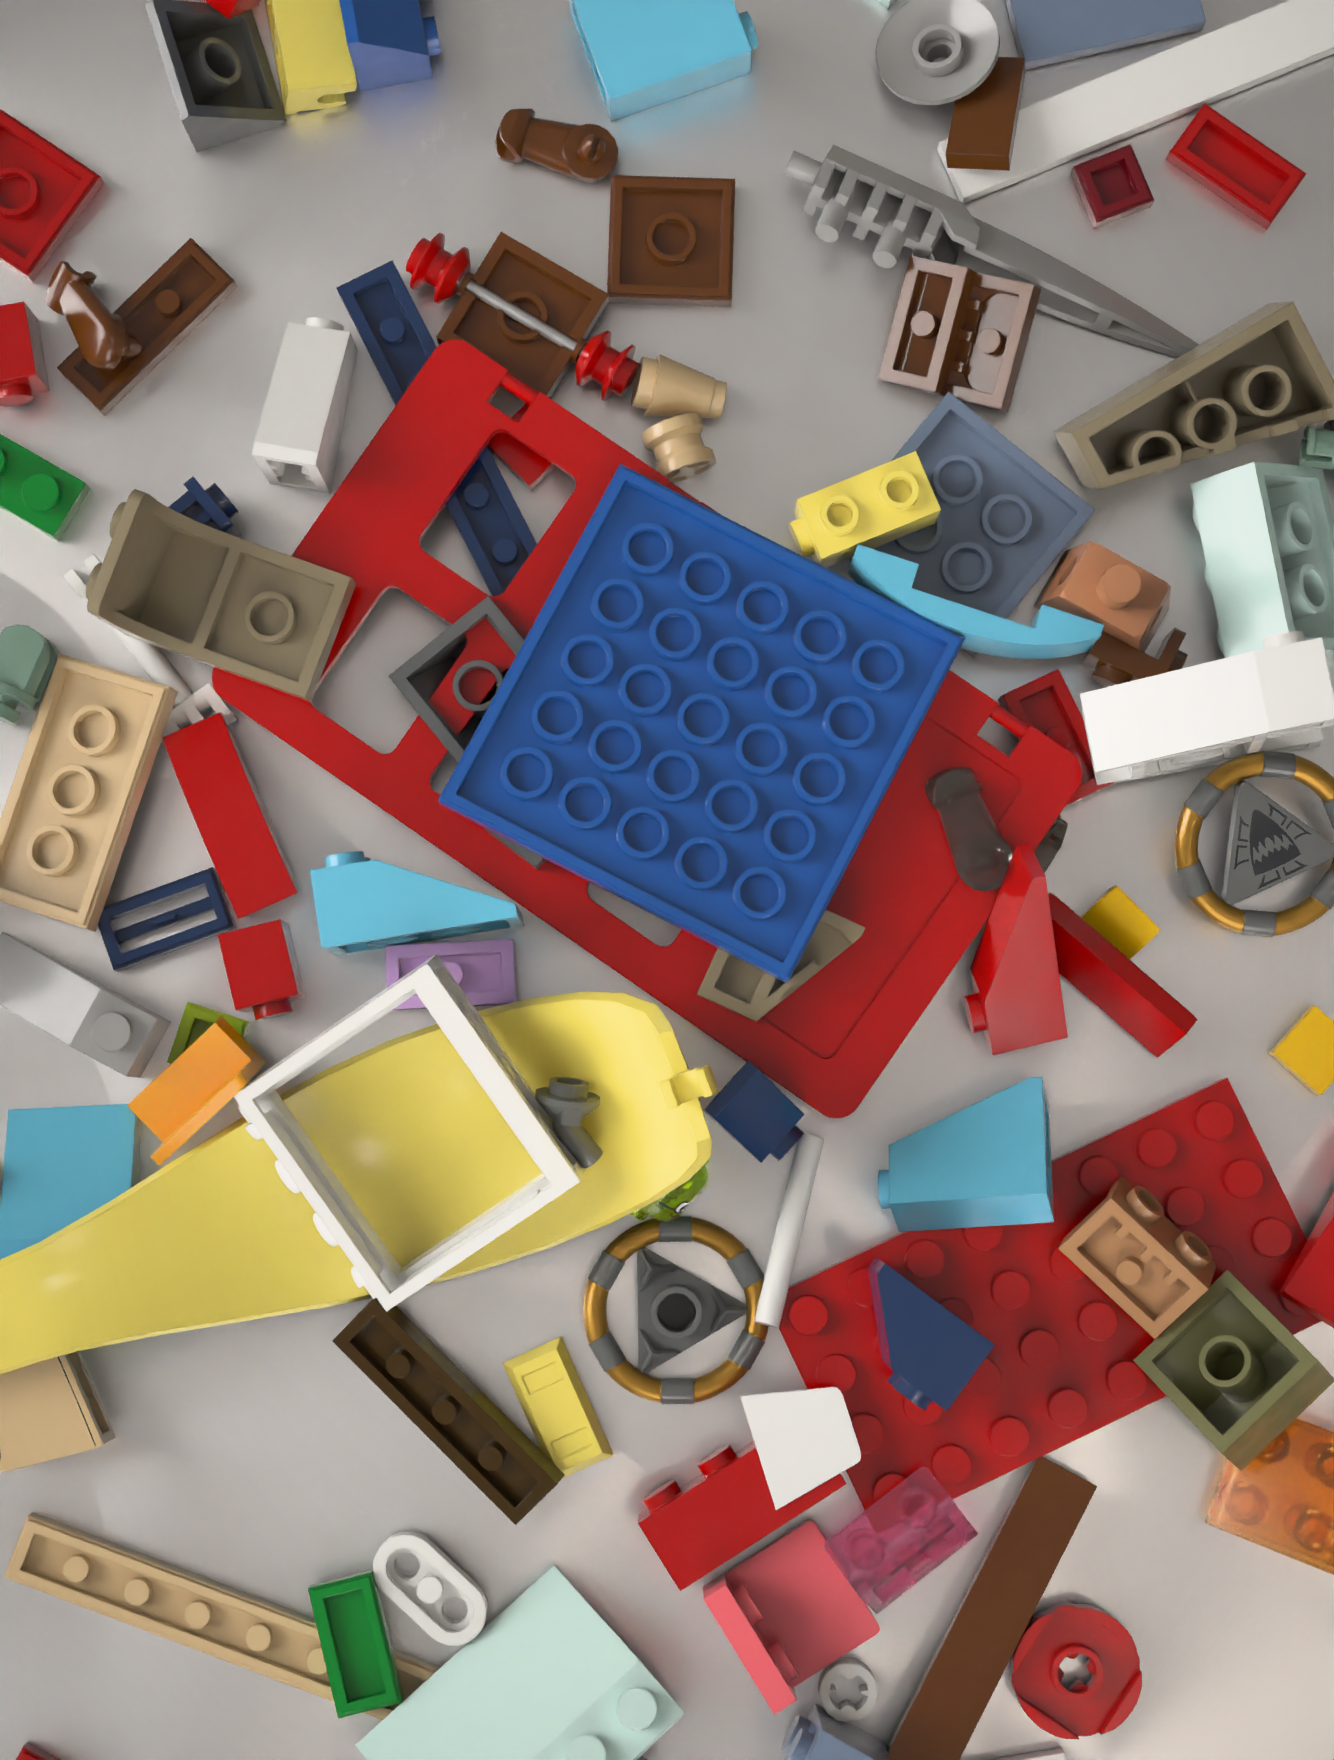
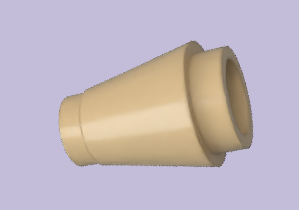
[631,354,727,419]

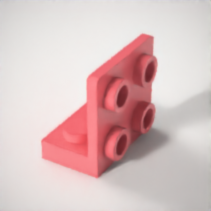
[703,1519,880,1715]

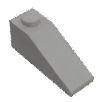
[0,932,171,1078]

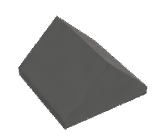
[145,0,287,152]
[388,596,524,763]

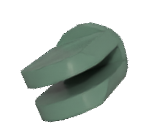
[0,624,60,726]

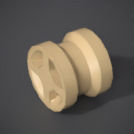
[641,413,716,483]

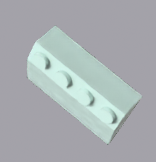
[355,1565,684,1760]

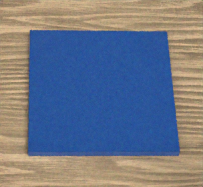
[438,464,965,983]

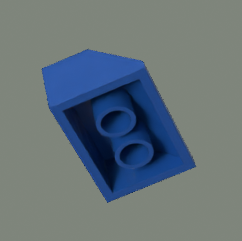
[339,0,441,91]

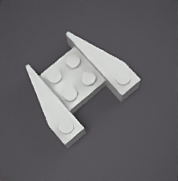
[1080,631,1334,785]

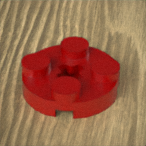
[1009,1602,1142,1739]

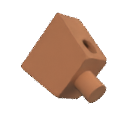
[1033,541,1171,653]

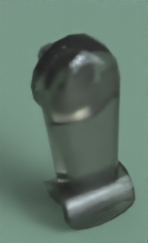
[925,766,1013,892]

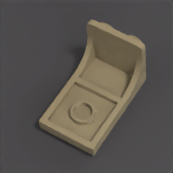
[86,489,357,702]

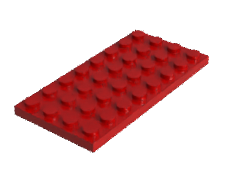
[779,1078,1321,1536]

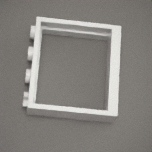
[234,954,586,1312]

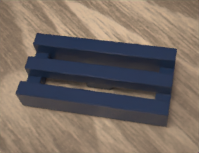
[98,867,237,972]

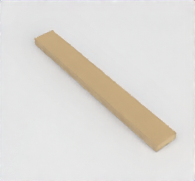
[4,1512,442,1720]

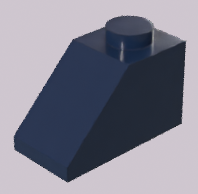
[703,1061,805,1163]

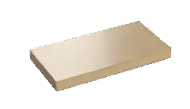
[0,653,178,932]

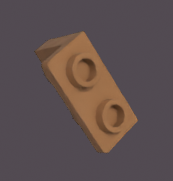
[1058,1177,1216,1339]

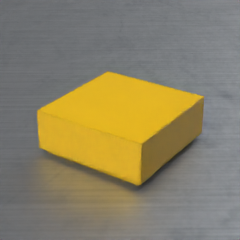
[1269,1005,1334,1096]

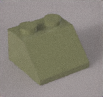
[1133,1270,1334,1471]

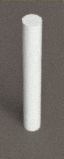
[754,1133,824,1328]

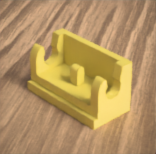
[264,0,357,115]

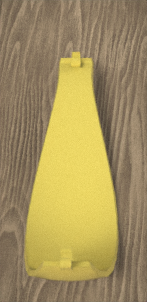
[0,992,719,1375]

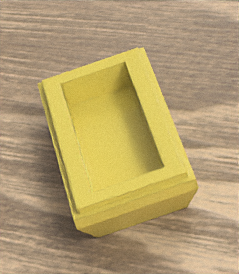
[503,1336,614,1479]

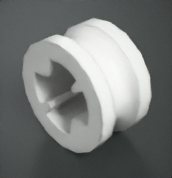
[818,1657,878,1723]

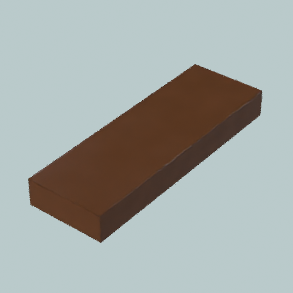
[57,238,238,416]

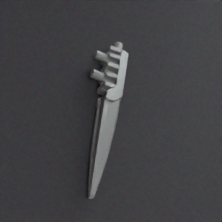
[784,145,1199,358]

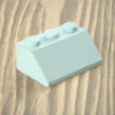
[1190,462,1334,658]

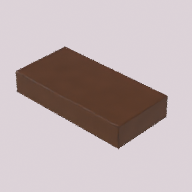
[946,57,1026,171]

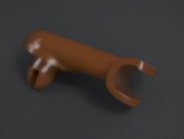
[495,109,618,182]
[45,261,142,371]

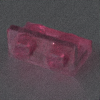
[824,1466,978,1614]

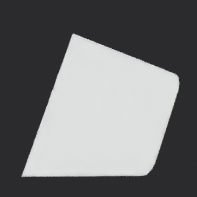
[740,1387,861,1510]

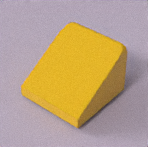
[1080,885,1161,960]

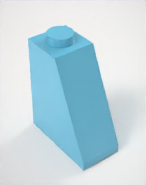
[569,0,758,122]
[878,1077,1054,1232]

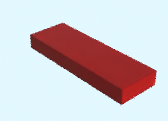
[1048,892,1198,1058]

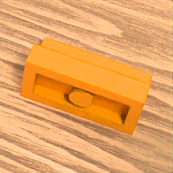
[127,1016,266,1166]

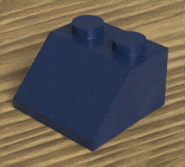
[868,1257,995,1411]

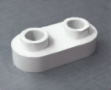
[373,1531,488,1646]

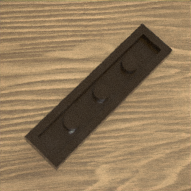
[332,1298,565,1525]

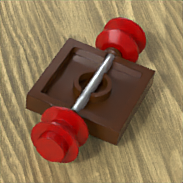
[406,232,640,401]

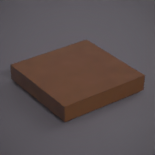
[607,175,735,307]

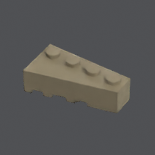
[1053,301,1334,489]

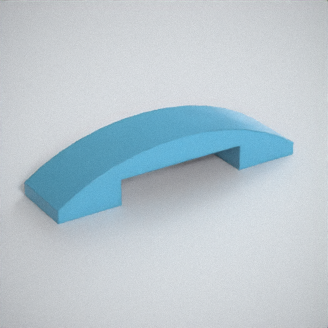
[847,544,1104,659]

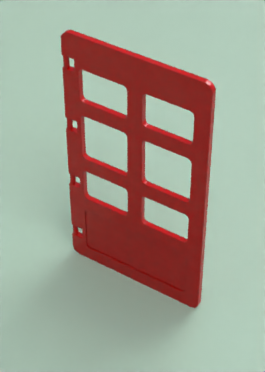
[212,339,1082,1119]

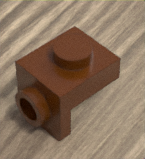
[1081,627,1188,688]

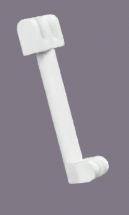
[63,553,237,734]

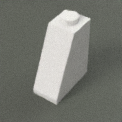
[252,317,357,494]

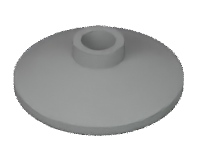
[875,0,1000,105]

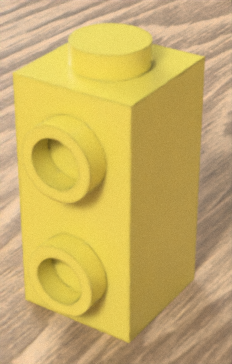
[788,451,941,568]

